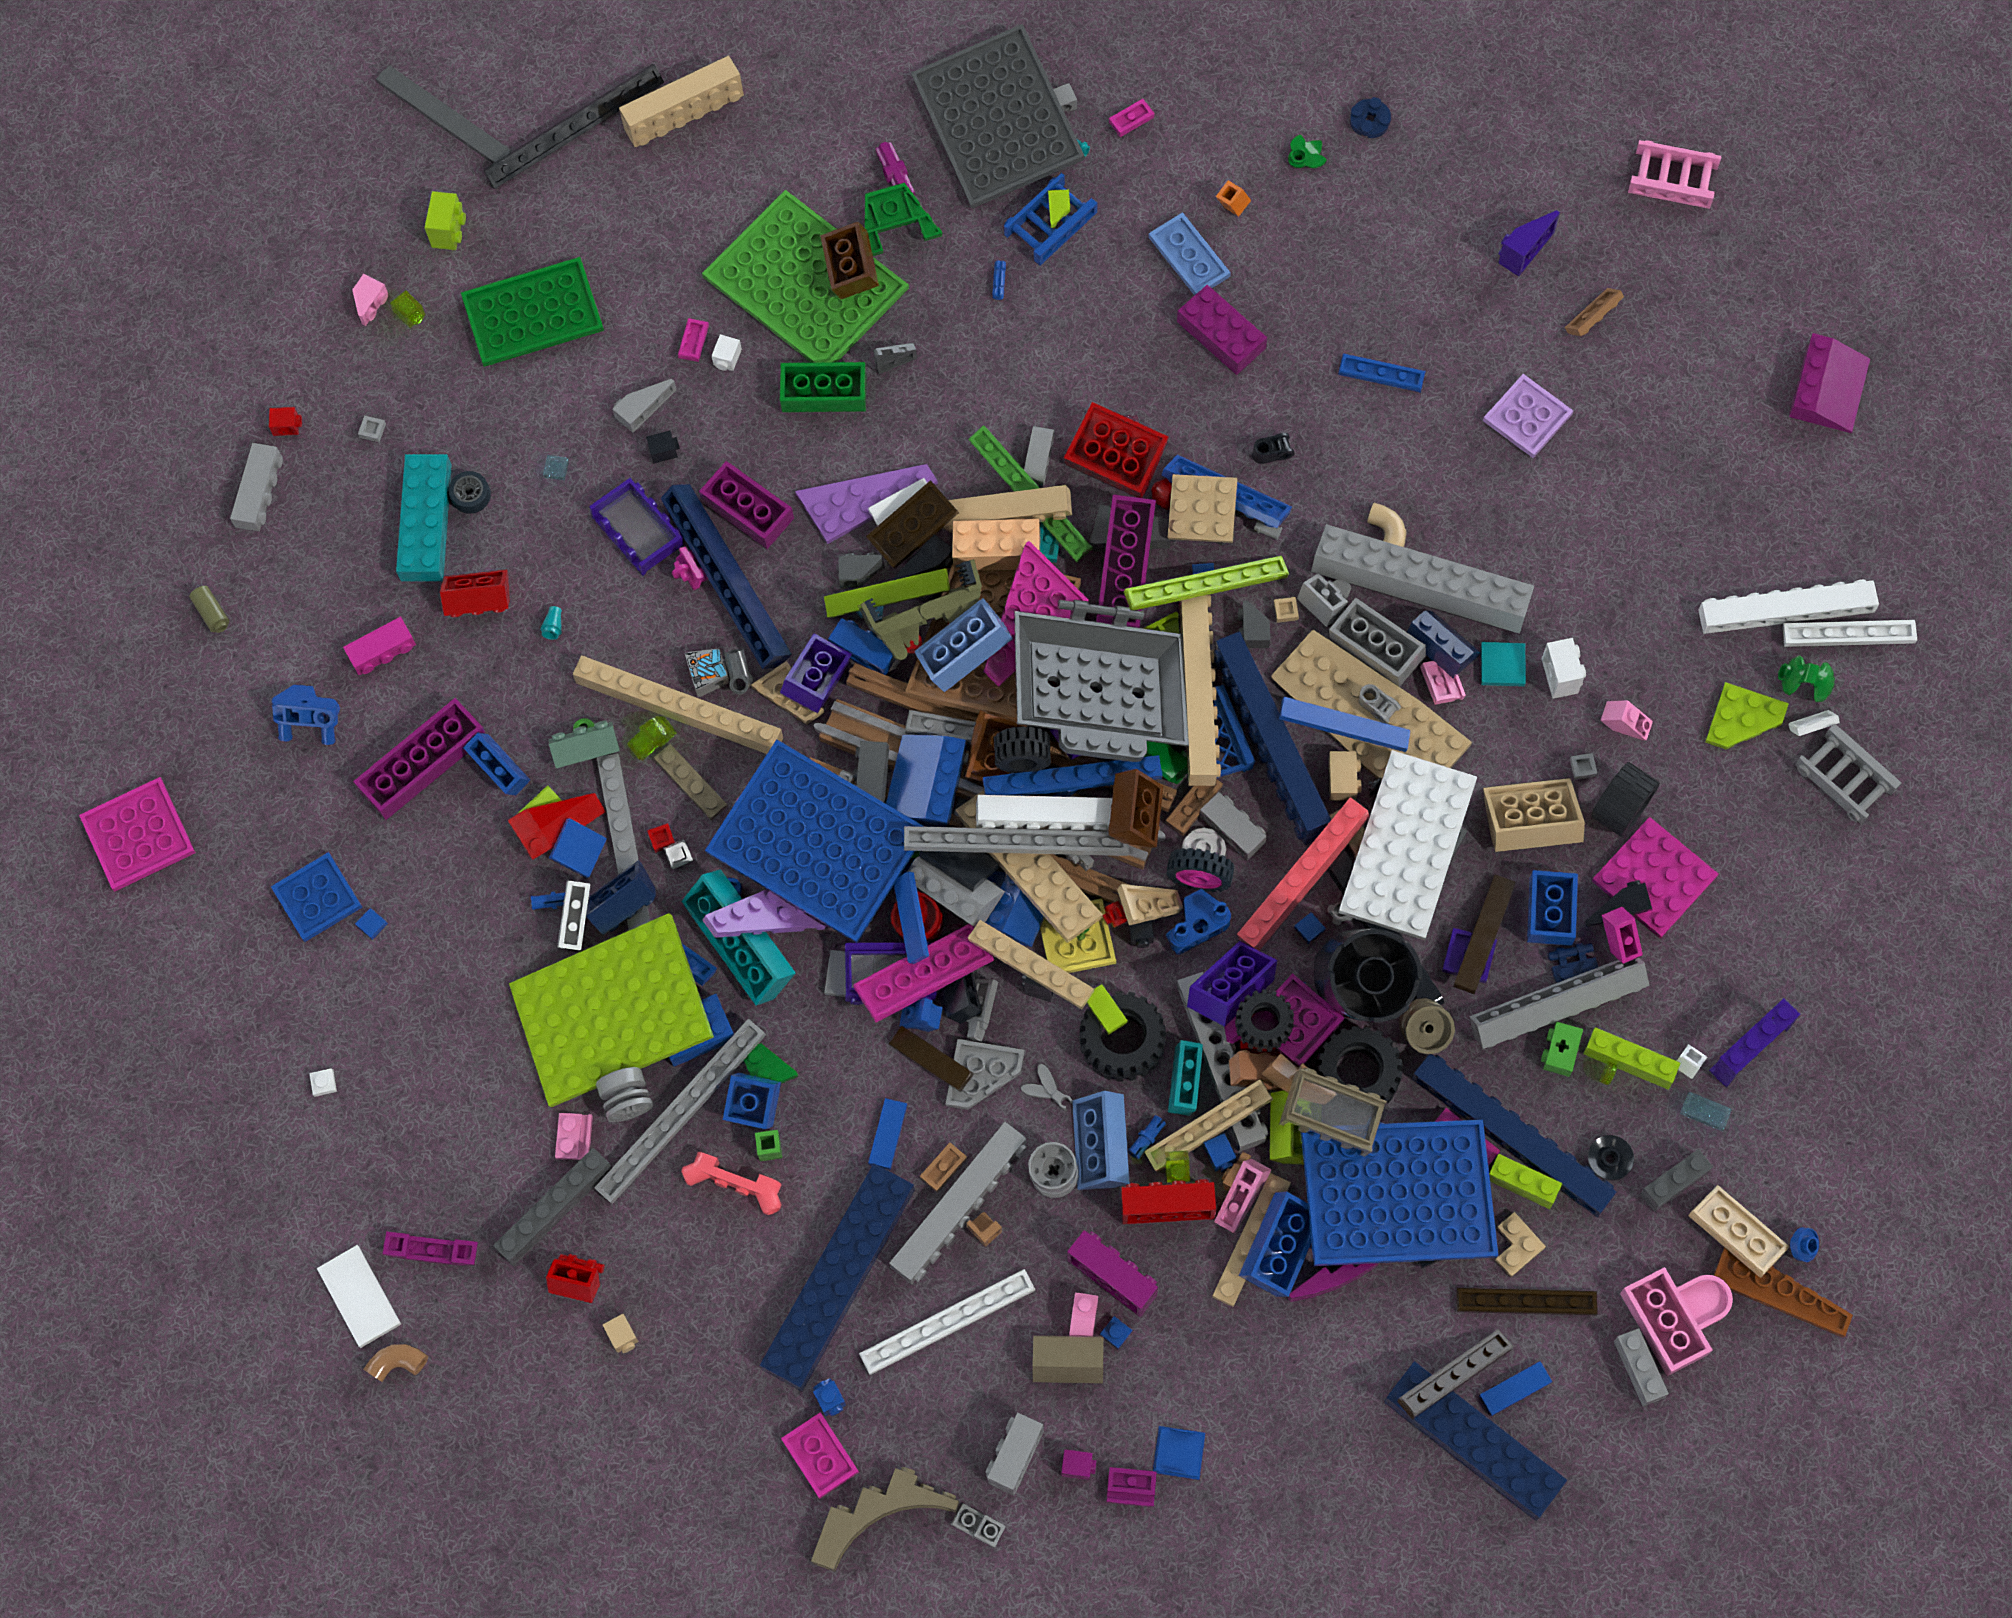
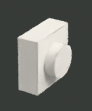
[309,1068,337,1097]

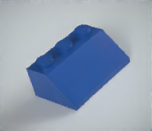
[985,875,1045,947]

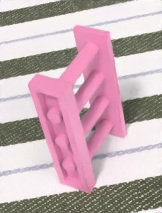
[1628,140,1721,209]

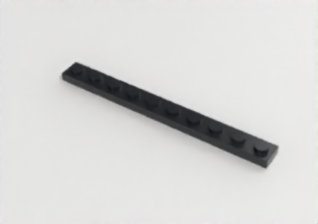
[483,64,664,189]

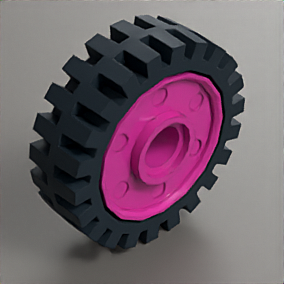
[1166,848,1234,892]

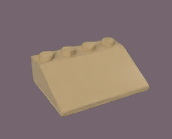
[1483,778,1585,852]

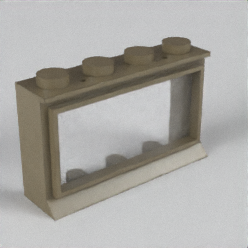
[1279,1068,1387,1157]

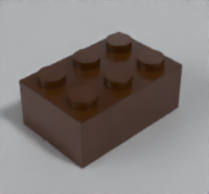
[820,222,879,300]

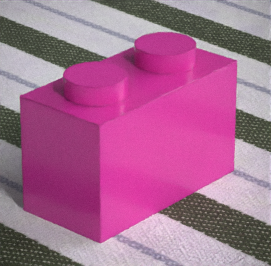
[1602,907,1643,964]

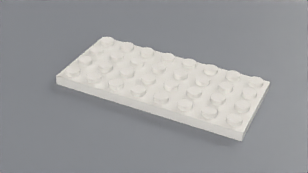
[1339,750,1477,941]

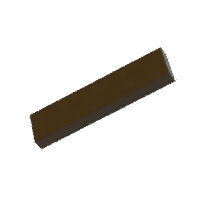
[889,1026,974,1092]

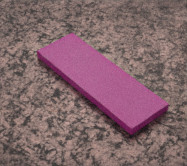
[853,924,994,1022]

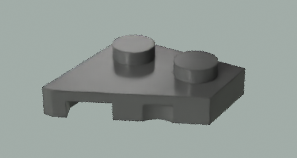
[873,343,917,374]

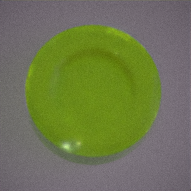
[1599,1062,1617,1085]

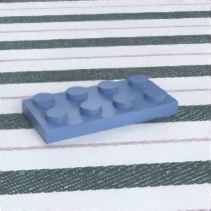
[1149,212,1231,295]

